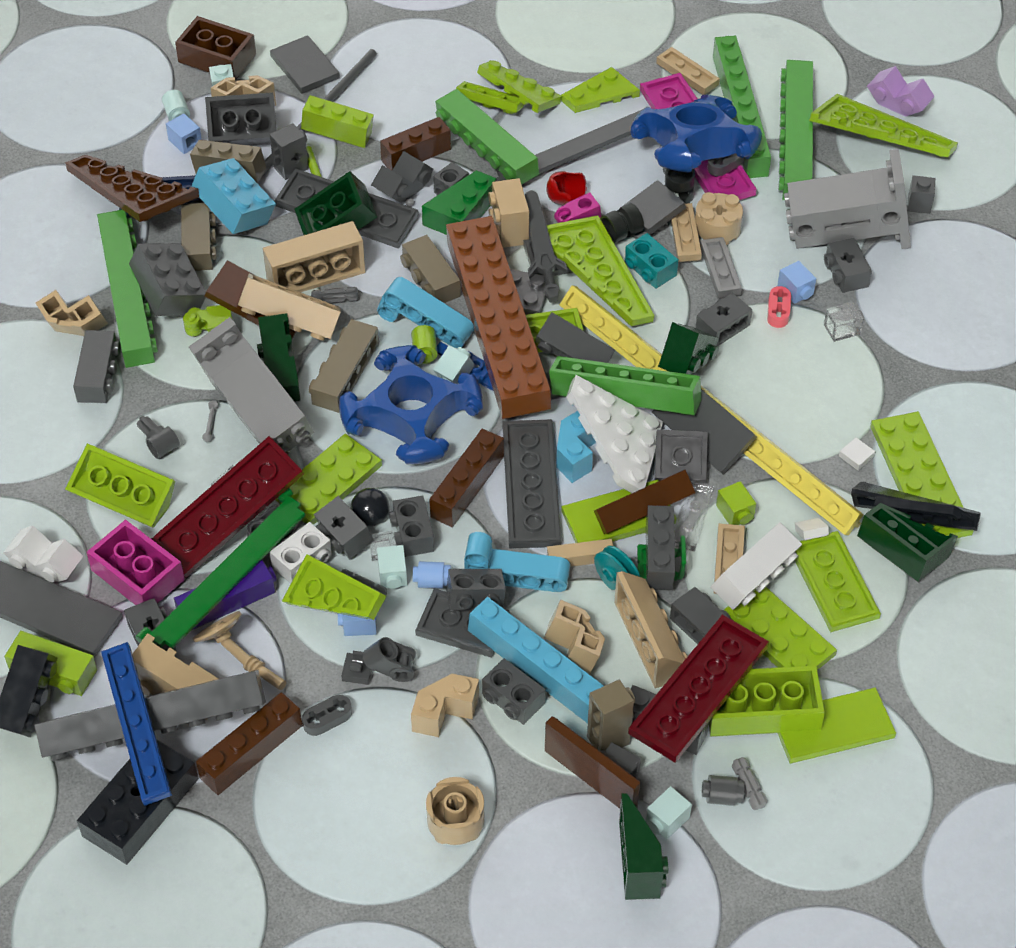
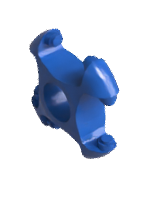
[631,94,762,172]
[339,345,483,464]

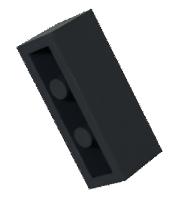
[0,645,57,738]

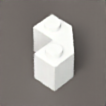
[3,526,83,583]

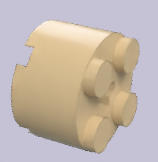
[695,192,743,245]
[426,777,484,845]

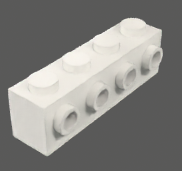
[711,522,802,610]

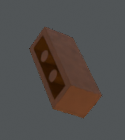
[380,117,451,170]

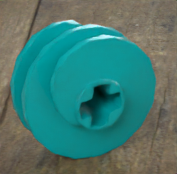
[594,545,640,590]

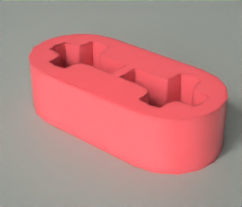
[767,286,791,328]

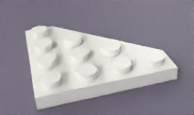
[566,375,663,493]

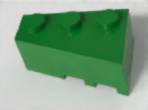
[422,170,497,235]

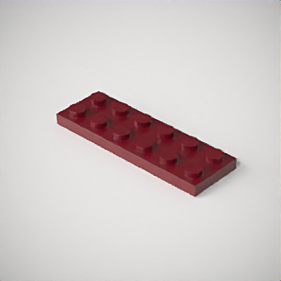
[151,436,304,578]
[628,614,769,763]

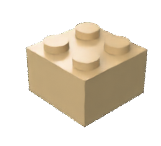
[488,178,529,248]

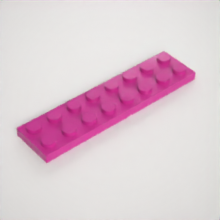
[640,73,757,200]

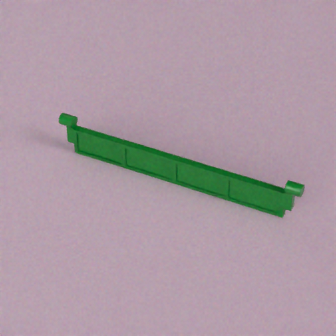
[135,488,305,649]

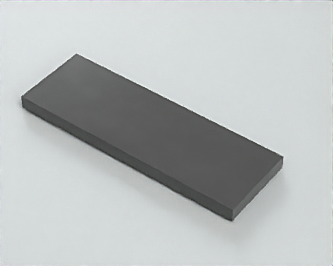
[274,168,419,249]
[502,419,561,549]
[0,561,123,658]

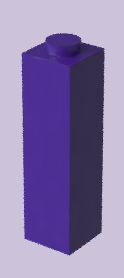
[174,560,277,631]

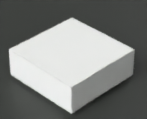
[839,438,876,471]
[795,518,829,540]

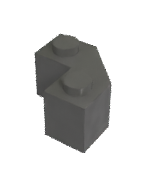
[371,151,434,203]

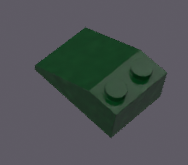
[294,171,377,235]
[619,793,668,900]

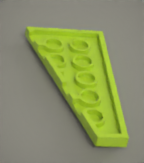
[809,94,958,157]
[546,215,654,326]

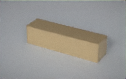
[547,539,613,567]

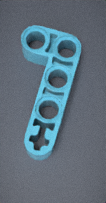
[377,277,474,348]
[464,532,570,592]

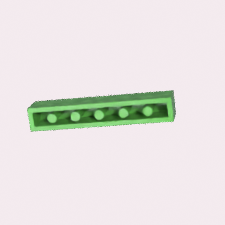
[435,89,539,185]
[549,356,702,415]

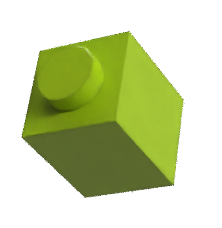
[716,481,756,525]

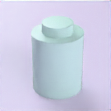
[162,90,190,121]

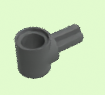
[137,416,180,459]

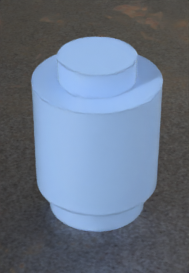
[413,561,451,589]

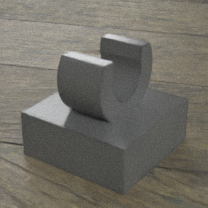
[341,651,372,685]

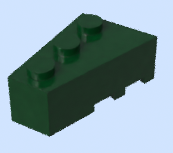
[257,313,301,402]
[658,322,719,374]
[857,503,958,582]

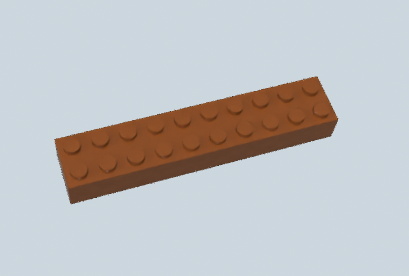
[446,216,551,419]

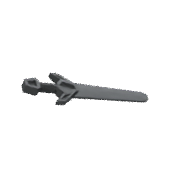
[525,190,567,303]

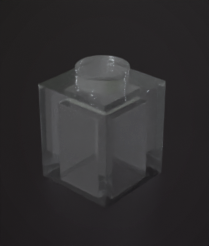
[824,302,864,342]

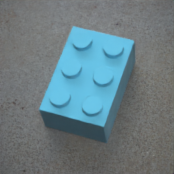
[191,158,276,234]

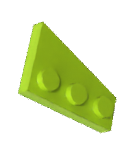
[561,67,640,113]

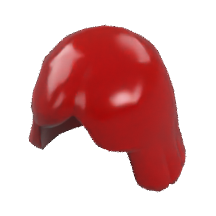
[546,171,587,205]

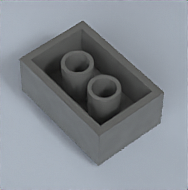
[205,92,277,145]
[129,243,206,316]

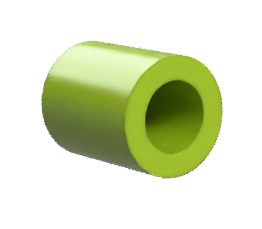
[411,325,438,364]

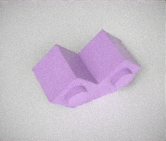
[867,66,934,117]

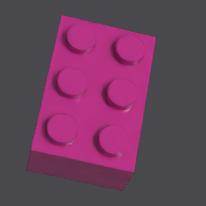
[86,519,185,605]

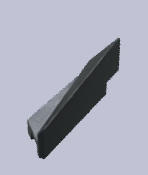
[851,482,981,531]

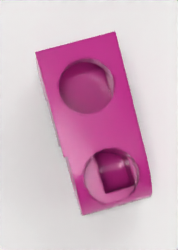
[554,192,601,223]

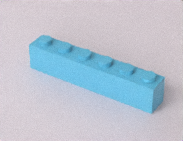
[468,596,604,724]

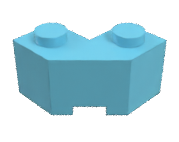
[556,411,596,483]

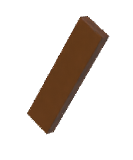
[593,470,696,534]

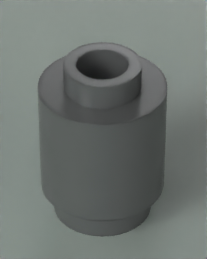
[702,775,744,806]

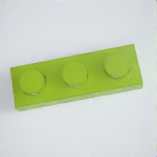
[456,81,524,114]

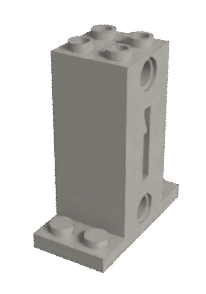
[784,149,911,249]
[189,317,314,455]

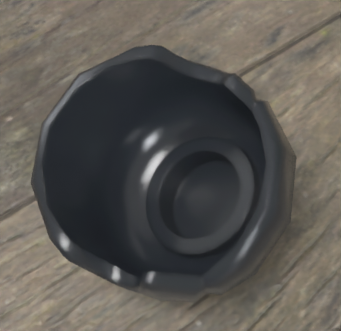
[351,488,390,526]

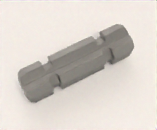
[732,757,767,810]

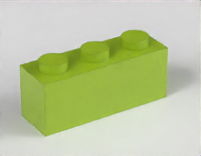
[301,95,374,148]
[4,630,97,696]

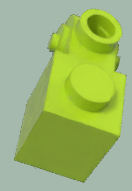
[183,305,233,336]

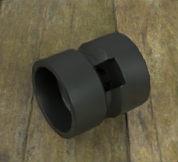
[664,169,695,204]
[600,203,644,243]

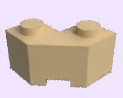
[211,75,276,106]
[36,290,108,336]
[544,600,605,675]
[411,674,479,737]

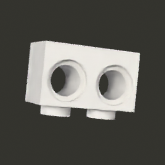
[270,522,332,584]

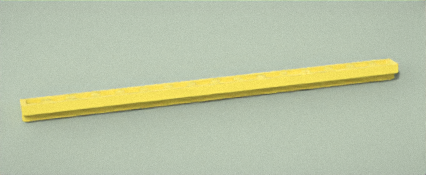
[559,285,864,535]

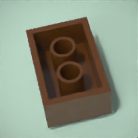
[175,16,256,80]

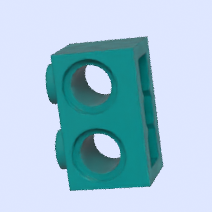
[625,233,679,289]

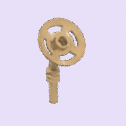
[193,611,286,690]

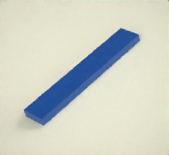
[101,642,172,805]

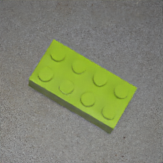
[709,665,825,737]

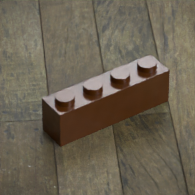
[430,428,504,528]
[196,692,303,795]

